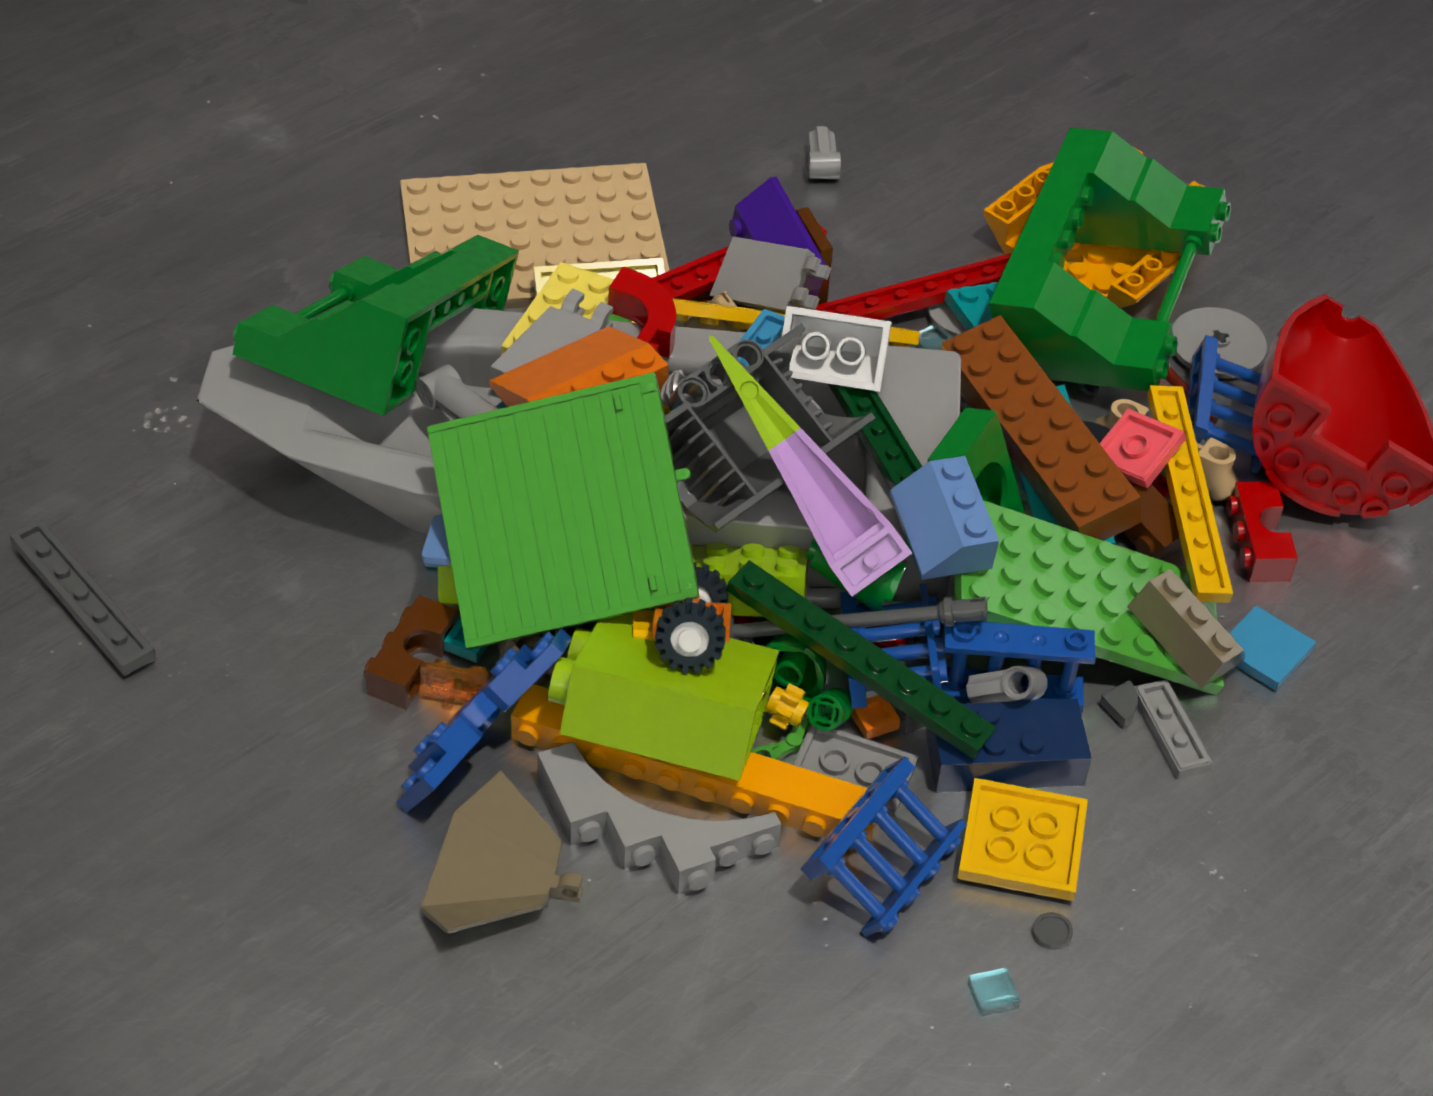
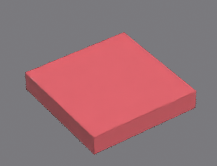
[1100,408,1186,489]

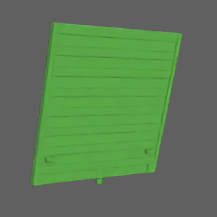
[427,372,700,650]

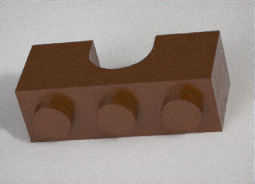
[363,595,459,710]

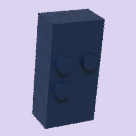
[925,699,1092,793]

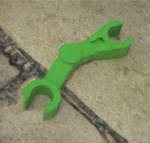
[752,715,811,761]

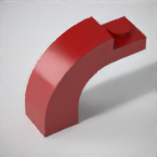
[608,267,676,358]

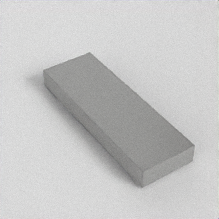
[1134,679,1214,779]

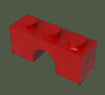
[1226,481,1298,582]

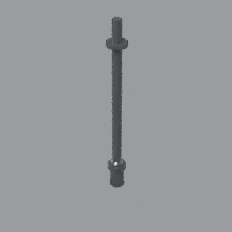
[729,596,988,640]

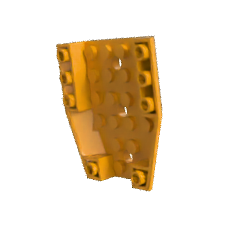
[983,146,1205,308]

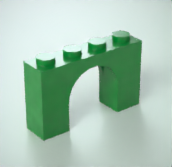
[927,408,1025,514]

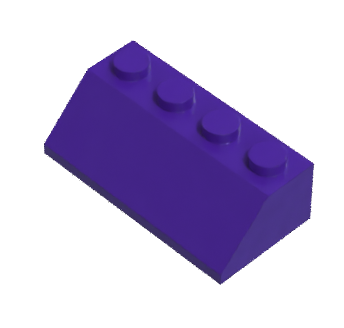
[729,177,826,308]

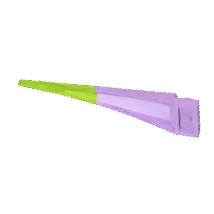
[709,335,912,597]

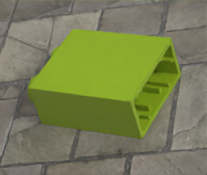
[548,613,780,781]

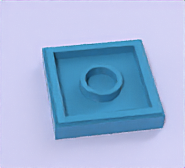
[1230,605,1317,691]

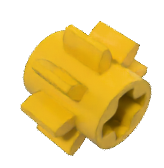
[764,683,809,731]

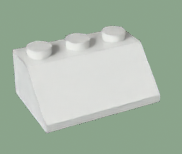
[782,306,892,392]

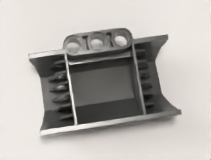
[665,323,875,533]

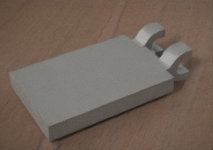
[709,237,832,314]
[490,289,613,378]

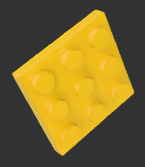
[957,778,1088,901]

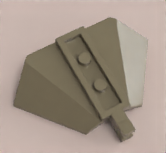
[421,770,583,934]

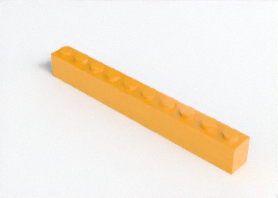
[511,684,879,844]

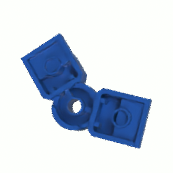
[396,628,572,813]

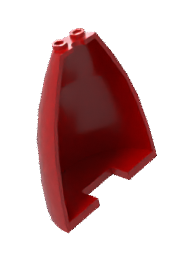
[1252,294,1433,518]

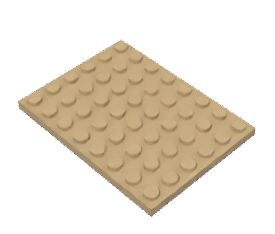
[400,163,670,309]

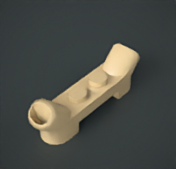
[1095,399,1240,501]

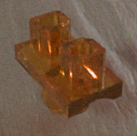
[419,659,489,711]

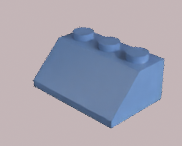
[889,456,999,580]

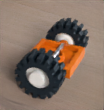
[652,562,732,674]

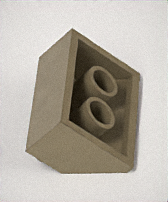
[1127,569,1245,689]

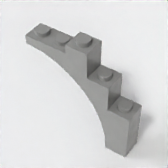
[537,742,781,894]

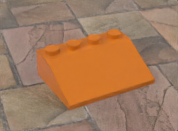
[489,326,669,407]

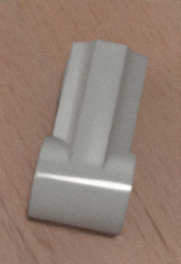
[808,126,841,180]
[966,666,1047,703]

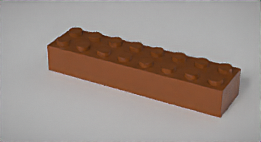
[941,315,1142,541]

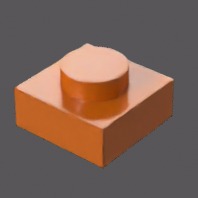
[852,695,901,739]

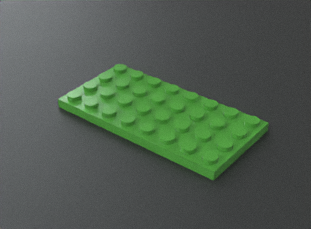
[954,500,1224,695]

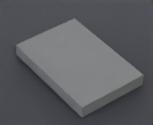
[792,724,919,819]

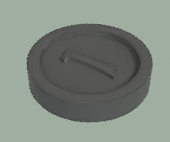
[1033,912,1073,950]

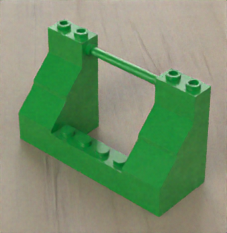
[989,128,1231,392]
[232,235,519,416]

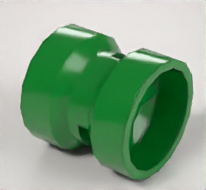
[807,687,854,731]

